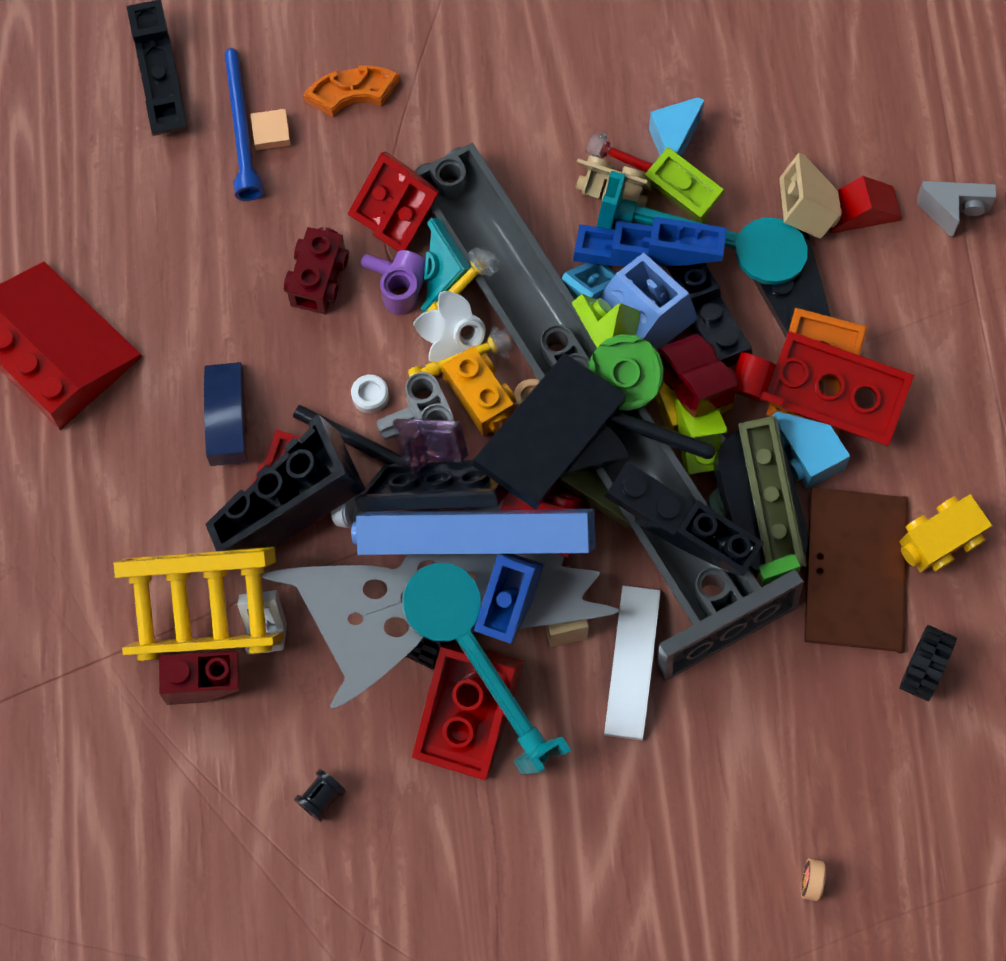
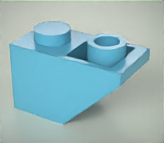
[772,412,850,489]

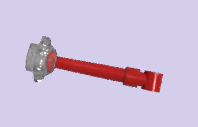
[586,131,653,172]

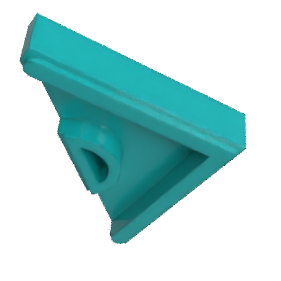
[421,218,471,313]

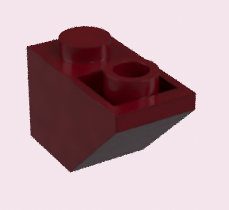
[159,651,239,705]

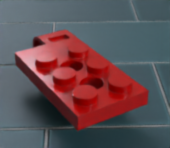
[734,331,914,447]

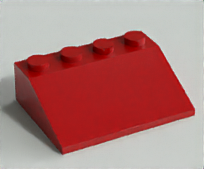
[0,261,142,430]

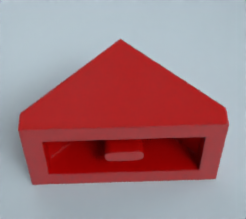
[829,176,902,234]

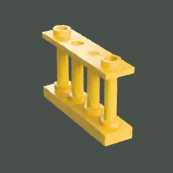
[113,547,284,661]

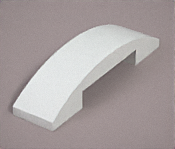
[604,585,660,741]

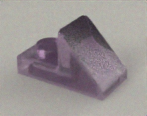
[392,419,469,474]

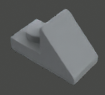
[917,181,996,237]

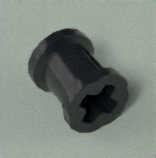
[294,769,346,822]

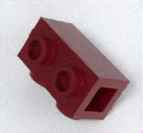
[284,227,349,315]

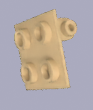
[576,156,653,207]

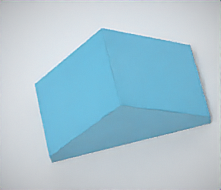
[649,97,704,157]
[561,263,616,299]

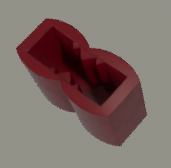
[658,334,738,417]

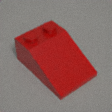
[411,640,524,781]

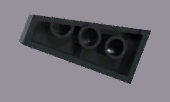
[205,414,366,551]

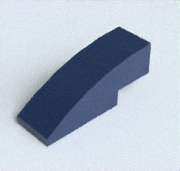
[204,362,248,466]

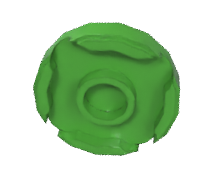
[588,334,664,411]

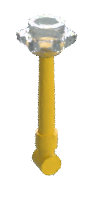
[427,246,499,311]
[408,326,513,377]

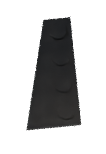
[753,229,831,338]

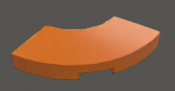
[303,65,400,117]

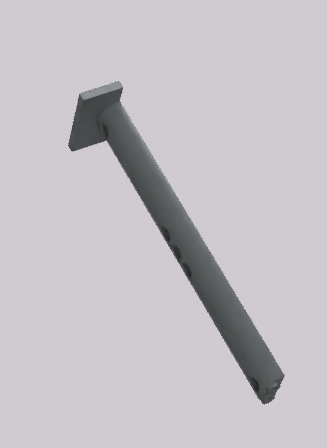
[415,142,803,681]

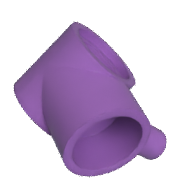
[361,250,425,315]

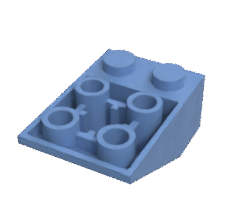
[598,252,698,351]

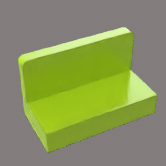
[645,147,725,224]

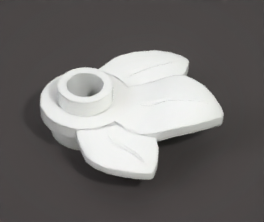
[413,291,486,362]

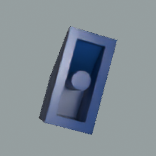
[474,554,544,644]

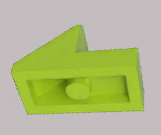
[572,294,640,348]
[674,399,727,475]

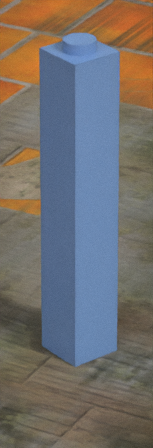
[351,509,595,555]

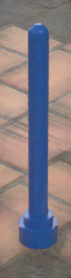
[225,48,264,201]

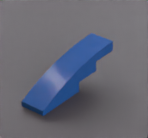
[573,217,727,267]

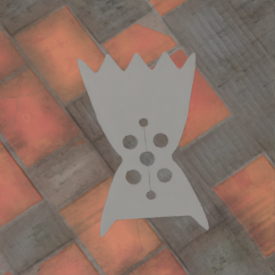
[261,500,619,709]

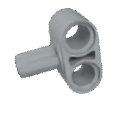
[377,372,455,448]

